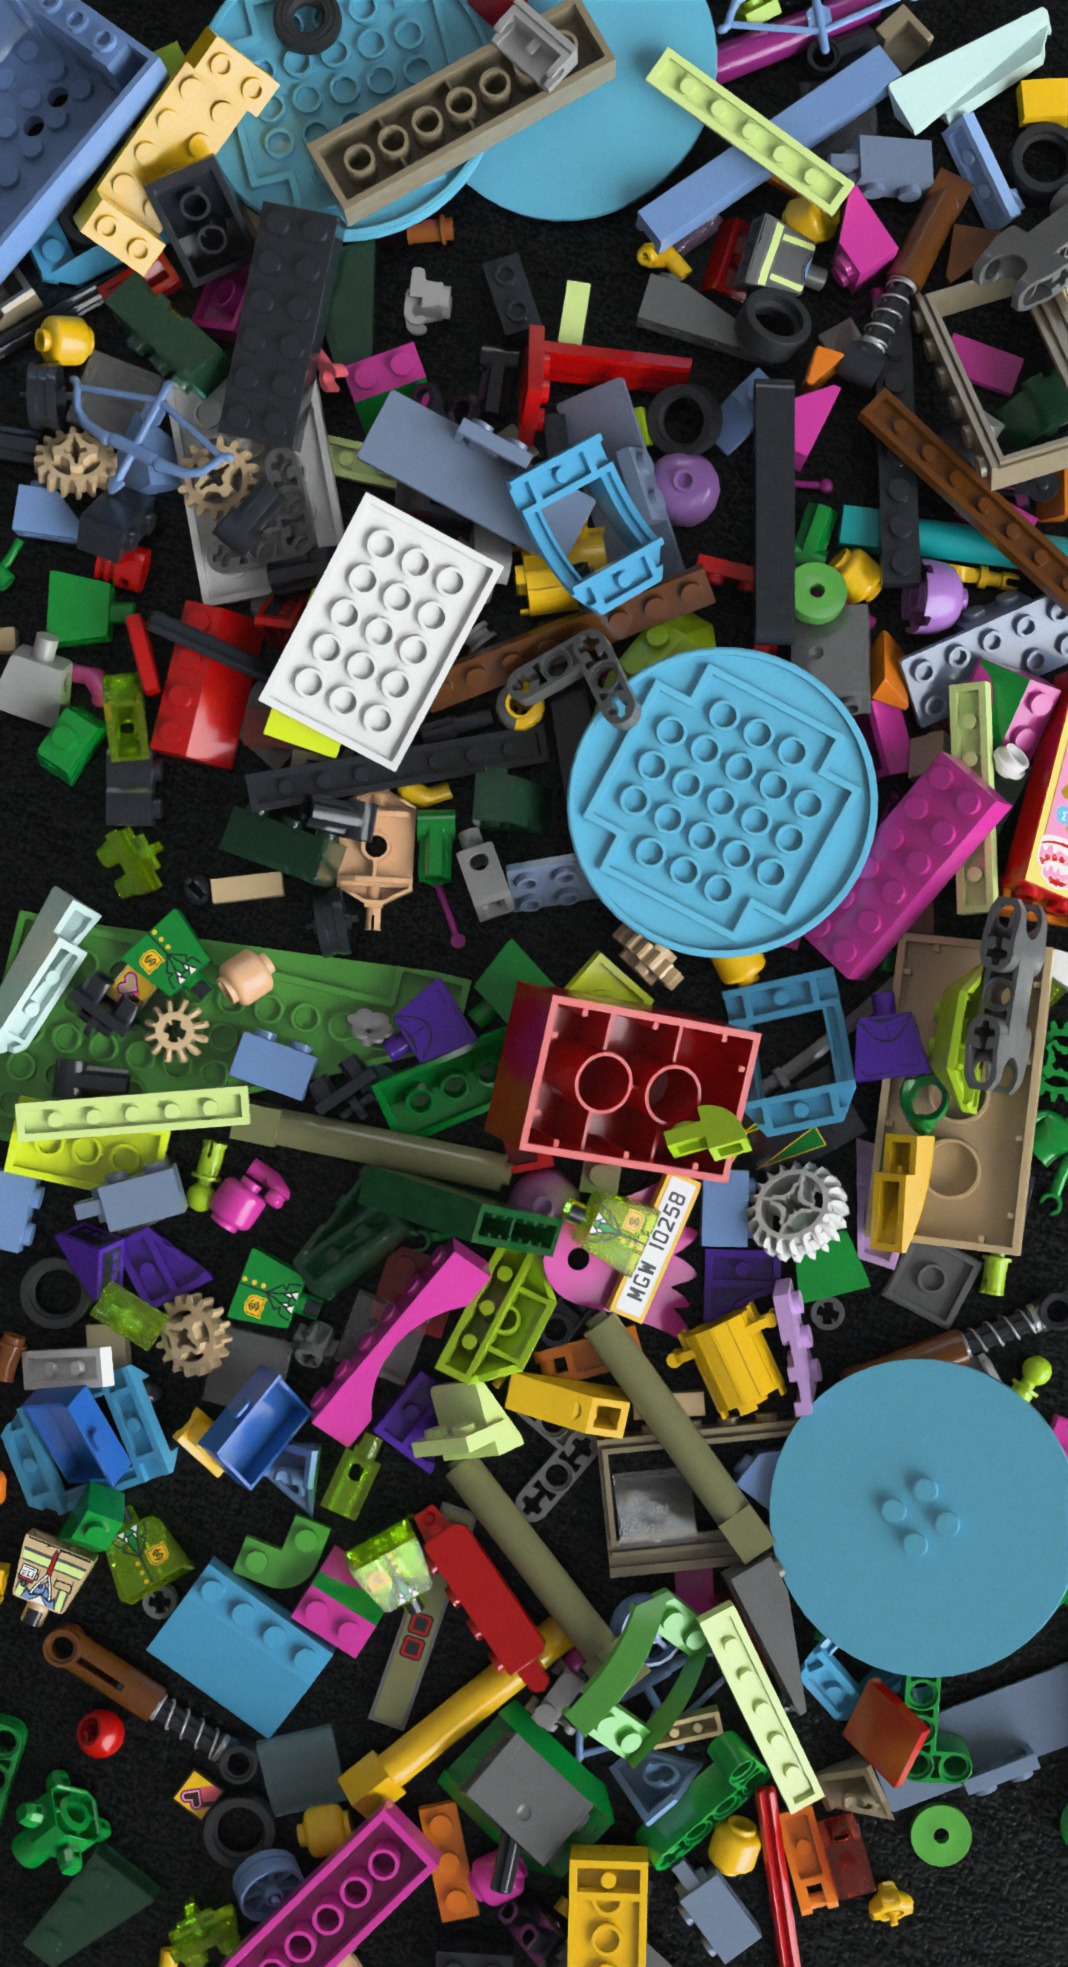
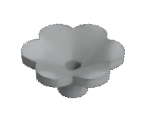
[346,1008,394,1047]

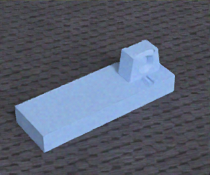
[941,112,1025,231]

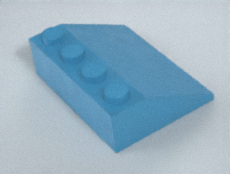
[146,1556,336,1739]

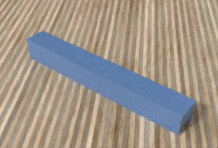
[636,45,902,255]

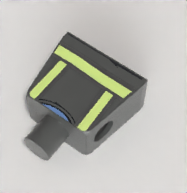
[732,213,828,297]

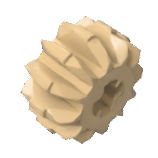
[144,999,209,1063]

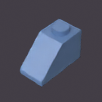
[701,367,769,456]
[12,480,79,545]
[733,1445,784,1511]

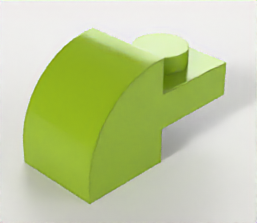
[664,1105,752,1161]

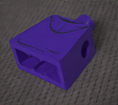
[382,977,478,1063]
[854,992,931,1083]

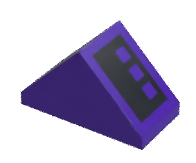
[55,1222,125,1302]

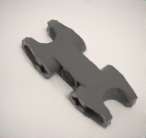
[973,183,1068,312]
[964,896,1047,1095]

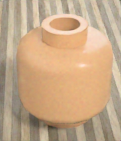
[216,949,275,1006]

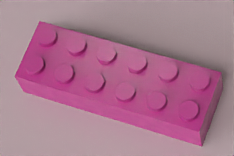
[803,751,1012,981]
[220,1797,442,1967]

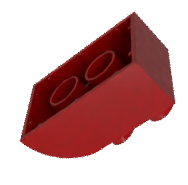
[484,980,762,1184]

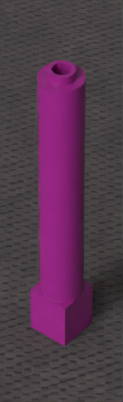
[716,0,885,85]

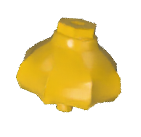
[869,1881,914,1926]

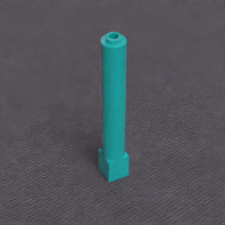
[835,505,1068,569]

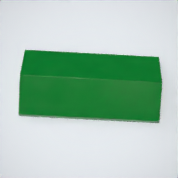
[370,1025,508,1137]

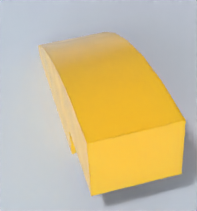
[1016,78,1068,128]
[870,1133,935,1253]

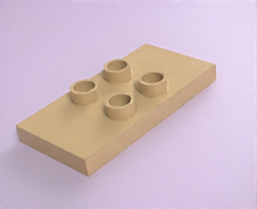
[864,933,1055,1256]

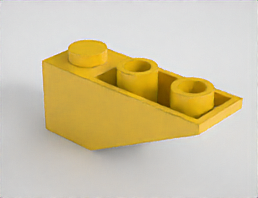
[504,1372,630,1439]

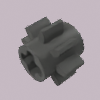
[290,1320,340,1368]

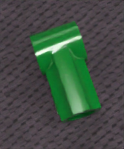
[795,502,839,568]
[417,809,456,885]

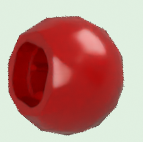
[77,1709,125,1758]

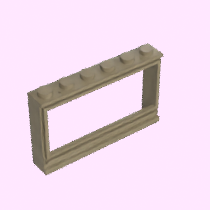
[910,279,1068,491]
[596,1409,801,1578]

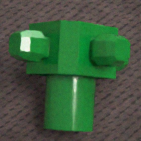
[12,1769,111,1876]

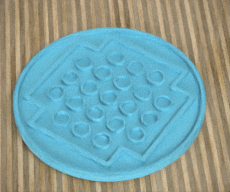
[209,0,490,242]
[466,0,717,221]
[567,647,878,958]
[770,1359,1068,1678]

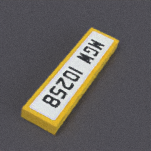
[605,1173,703,1324]

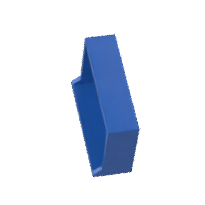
[197,1365,311,1491]
[22,1385,132,1486]

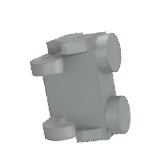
[404,267,452,336]
[524,1657,588,1735]

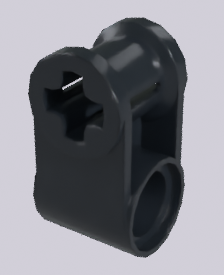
[540,1294,596,1347]

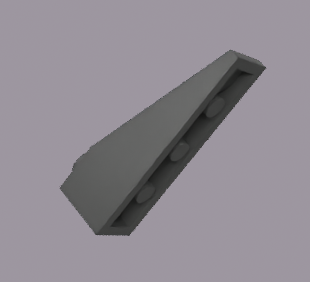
[636,272,782,370]
[721,1552,807,1716]

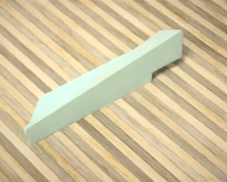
[887,7,1051,136]
[0,886,101,1054]

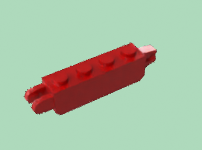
[414,1504,551,1693]

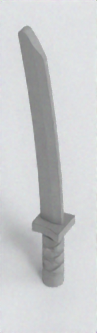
[762,975,894,1096]

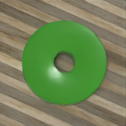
[795,562,847,625]
[909,1801,972,1867]

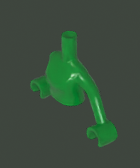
[1033,1109,1068,1216]

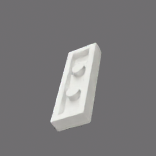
[21,1346,114,1390]

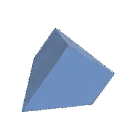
[116,410,182,495]
[263,1440,322,1519]
[609,1749,704,1827]

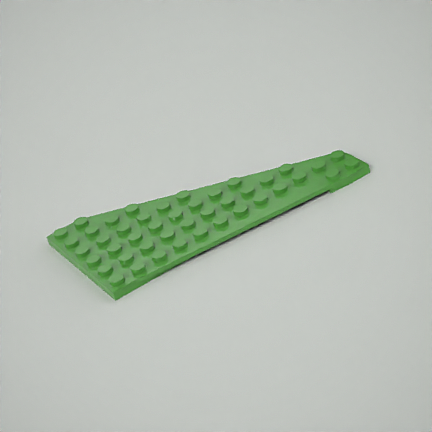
[0,910,472,1142]

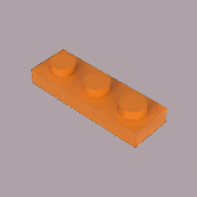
[418,1799,480,1923]

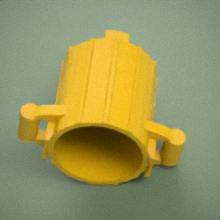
[512,519,607,617]
[667,1301,787,1420]

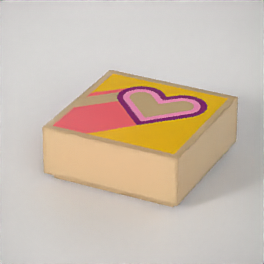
[107,964,158,1012]

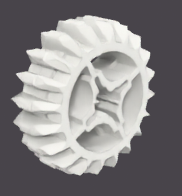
[746,1161,850,1263]

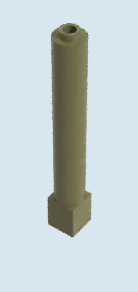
[229,1098,513,1192]
[583,1309,776,1565]
[445,1458,651,1691]

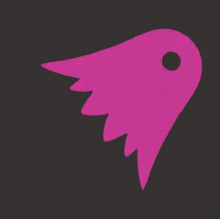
[543,1177,698,1339]

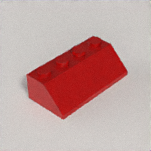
[150,600,264,770]

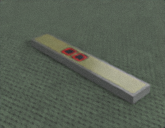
[368,1500,477,1731]

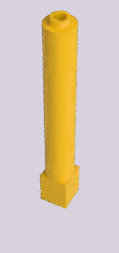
[337,1616,574,1818]

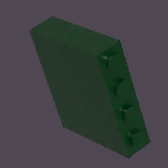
[357,1165,564,1257]

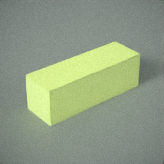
[558,280,591,345]

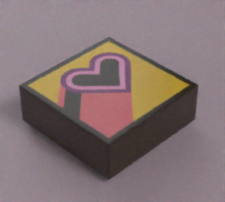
[171,1765,226,1822]

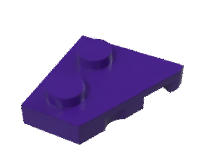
[124,1226,214,1312]
[703,1248,781,1323]
[372,1368,440,1474]

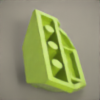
[591,612,716,719]
[927,962,986,1115]
[435,1247,557,1386]

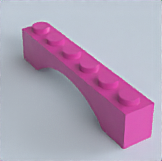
[310,1237,491,1448]

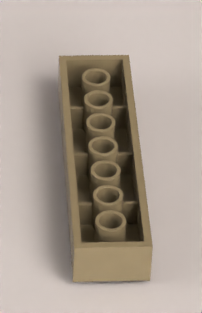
[306,0,616,227]

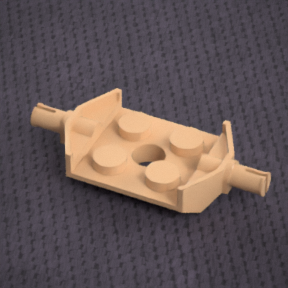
[336,789,417,931]

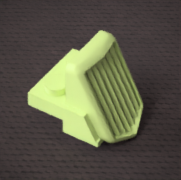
[411,1381,524,1461]

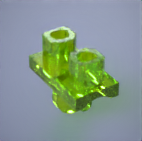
[96,827,164,899]
[89,1281,169,1351]
[169,1903,240,1967]

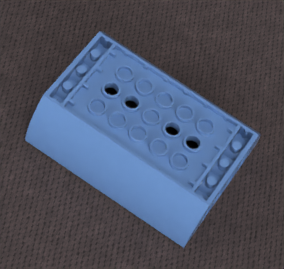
[0,0,170,285]

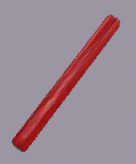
[755,1785,801,1967]

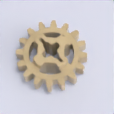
[34,427,117,500]
[177,436,260,522]
[612,923,684,991]
[154,1292,232,1377]

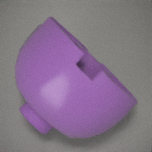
[654,453,720,527]
[901,558,968,635]
[507,1167,582,1222]

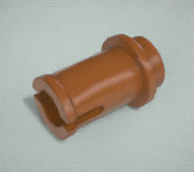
[406,214,454,245]
[0,1332,28,1383]

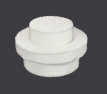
[993,743,1029,780]

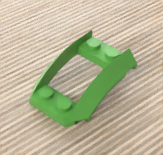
[561,1587,710,1770]

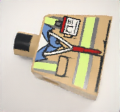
[12,1528,99,1627]

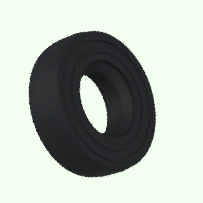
[273,0,342,55]

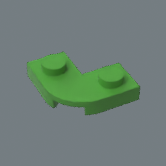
[232,1513,332,1589]

